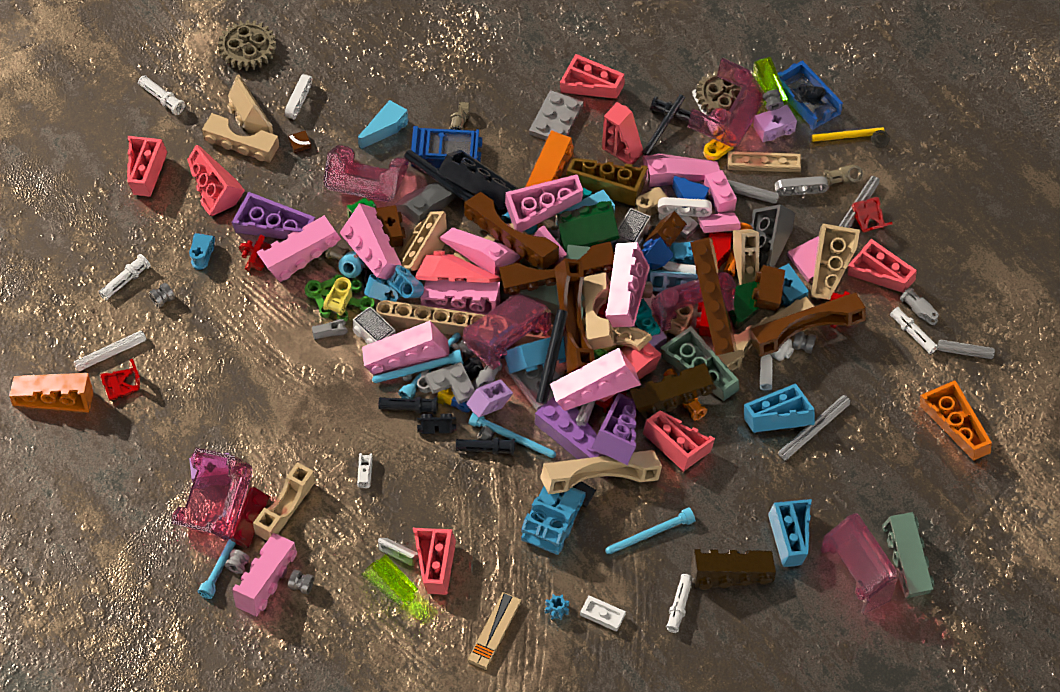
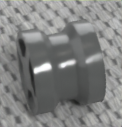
[762,89,784,111]

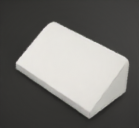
[378,538,419,566]

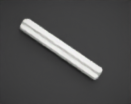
[74,331,146,371]

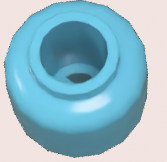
[338,251,365,278]

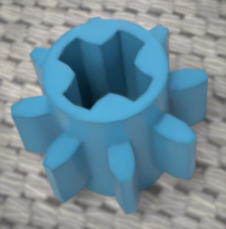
[545,594,569,620]

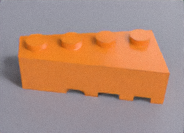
[525,130,574,187]
[9,373,93,413]
[920,380,992,461]

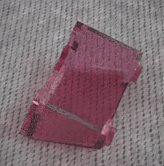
[323,144,409,202]
[651,272,736,331]
[463,293,551,370]
[171,447,252,540]

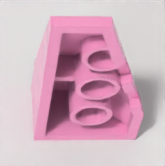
[642,154,720,188]

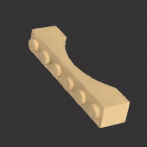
[713,297,814,371]
[541,450,662,494]

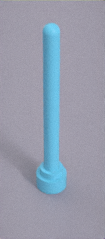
[398,333,461,399]
[372,349,464,383]
[468,413,556,458]
[605,507,696,554]
[198,539,236,599]

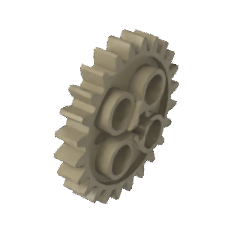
[218,20,277,71]
[695,70,754,121]

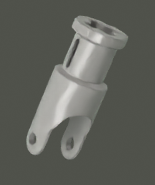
[900,287,939,325]
[472,359,503,391]

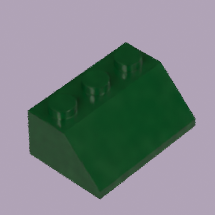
[557,200,620,252]

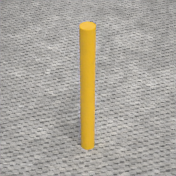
[812,127,885,142]

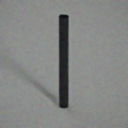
[642,94,686,155]

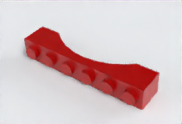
[696,232,732,337]

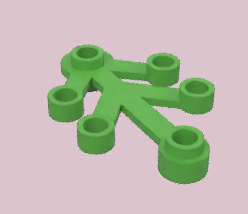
[304,274,375,322]

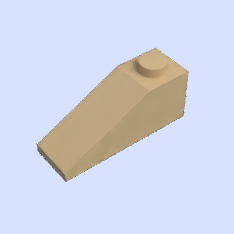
[733,229,759,285]

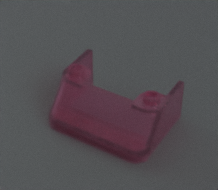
[688,58,765,147]
[821,513,898,615]

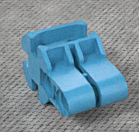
[521,486,586,555]

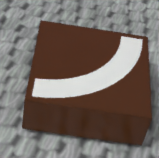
[288,130,312,153]

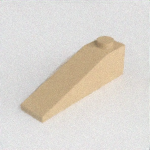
[811,224,860,300]

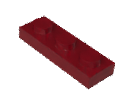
[229,487,270,549]

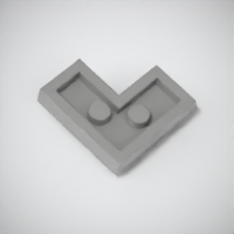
[425,362,475,404]

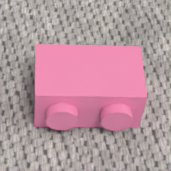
[704,170,737,214]

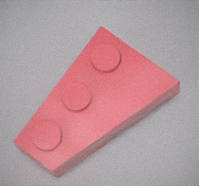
[560,54,625,99]
[602,102,643,165]
[127,136,168,197]
[848,239,917,293]
[643,410,715,472]
[413,528,456,595]

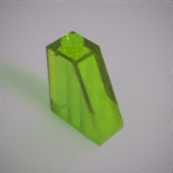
[751,57,788,111]
[361,554,419,606]

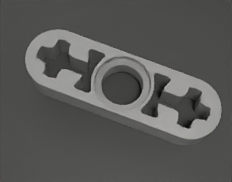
[775,176,829,196]

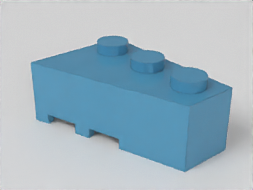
[504,337,566,374]
[744,384,815,433]
[768,499,812,567]

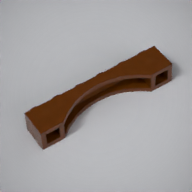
[464,192,559,270]
[690,238,737,356]
[499,242,615,295]
[555,258,595,374]
[750,292,866,357]

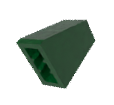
[723,281,763,330]

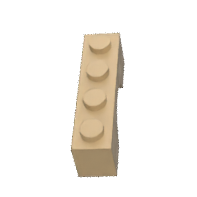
[202,113,279,163]
[582,272,614,350]
[253,462,315,541]

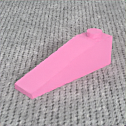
[440,228,520,276]

